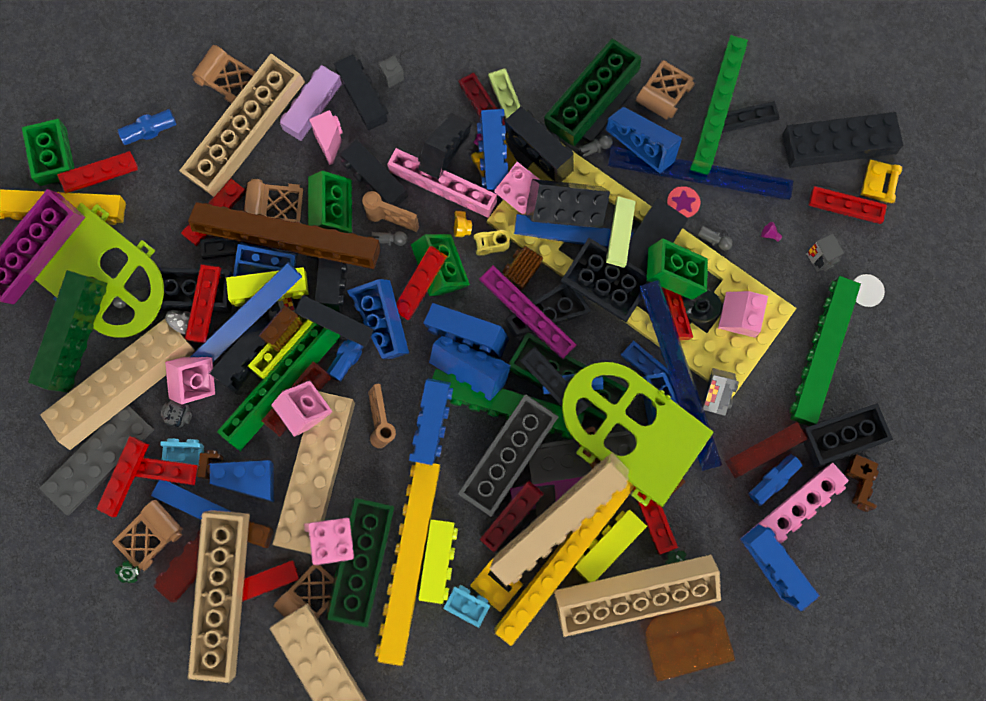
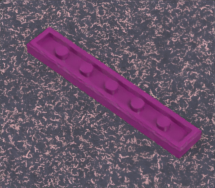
[479,266,576,360]

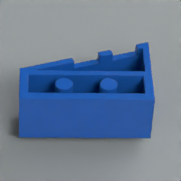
[233,242,298,277]
[210,460,274,502]

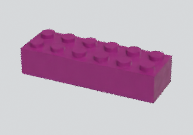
[0,189,85,304]

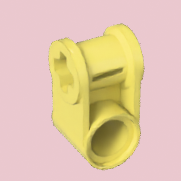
[473,230,510,255]

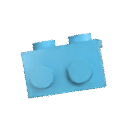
[160,438,204,469]
[443,585,490,628]

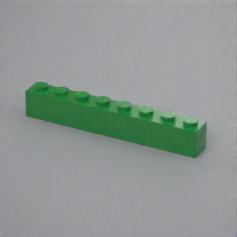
[690,35,748,175]
[789,276,861,427]
[217,323,341,451]
[432,369,585,440]

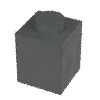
[379,55,405,88]

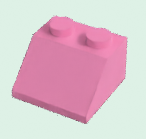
[309,110,343,165]
[718,291,768,338]
[165,357,215,404]
[272,381,333,436]

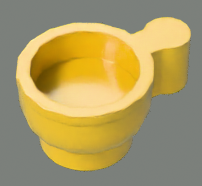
[454,211,472,237]

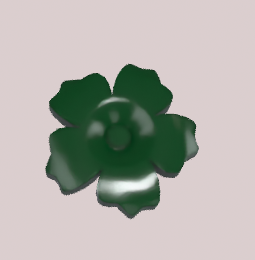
[665,550,688,565]
[115,561,140,583]

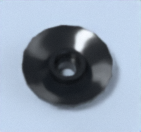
[684,290,721,323]

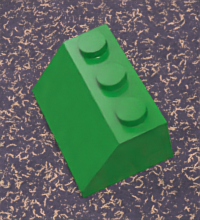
[308,171,352,233]
[411,234,470,296]

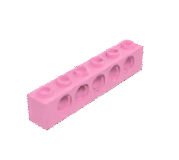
[388,148,497,218]
[740,463,849,544]

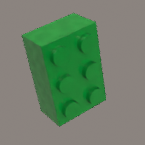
[22,119,75,186]
[647,238,708,300]

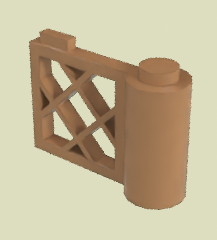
[192,45,256,103]
[636,61,695,120]
[244,179,303,222]
[362,191,419,232]
[368,384,396,448]
[112,500,183,571]
[273,564,334,619]

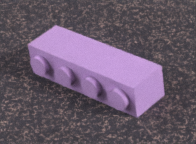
[280,65,342,141]

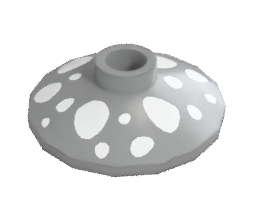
[165,310,190,335]

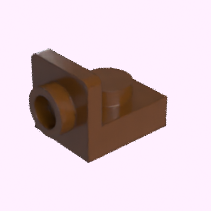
[197,450,223,479]
[851,479,877,512]

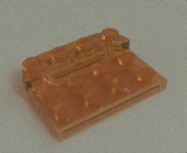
[645,605,735,681]

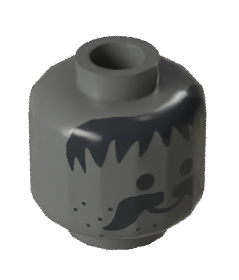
[161,400,192,428]

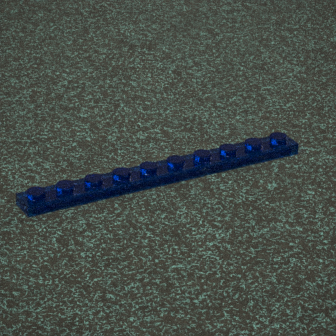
[608,146,793,200]
[640,280,722,471]

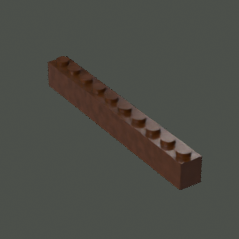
[188,202,380,269]

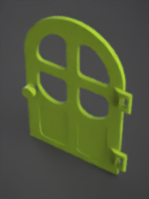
[35,203,164,338]
[562,362,714,507]

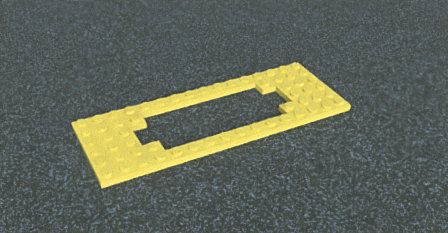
[487,142,797,398]

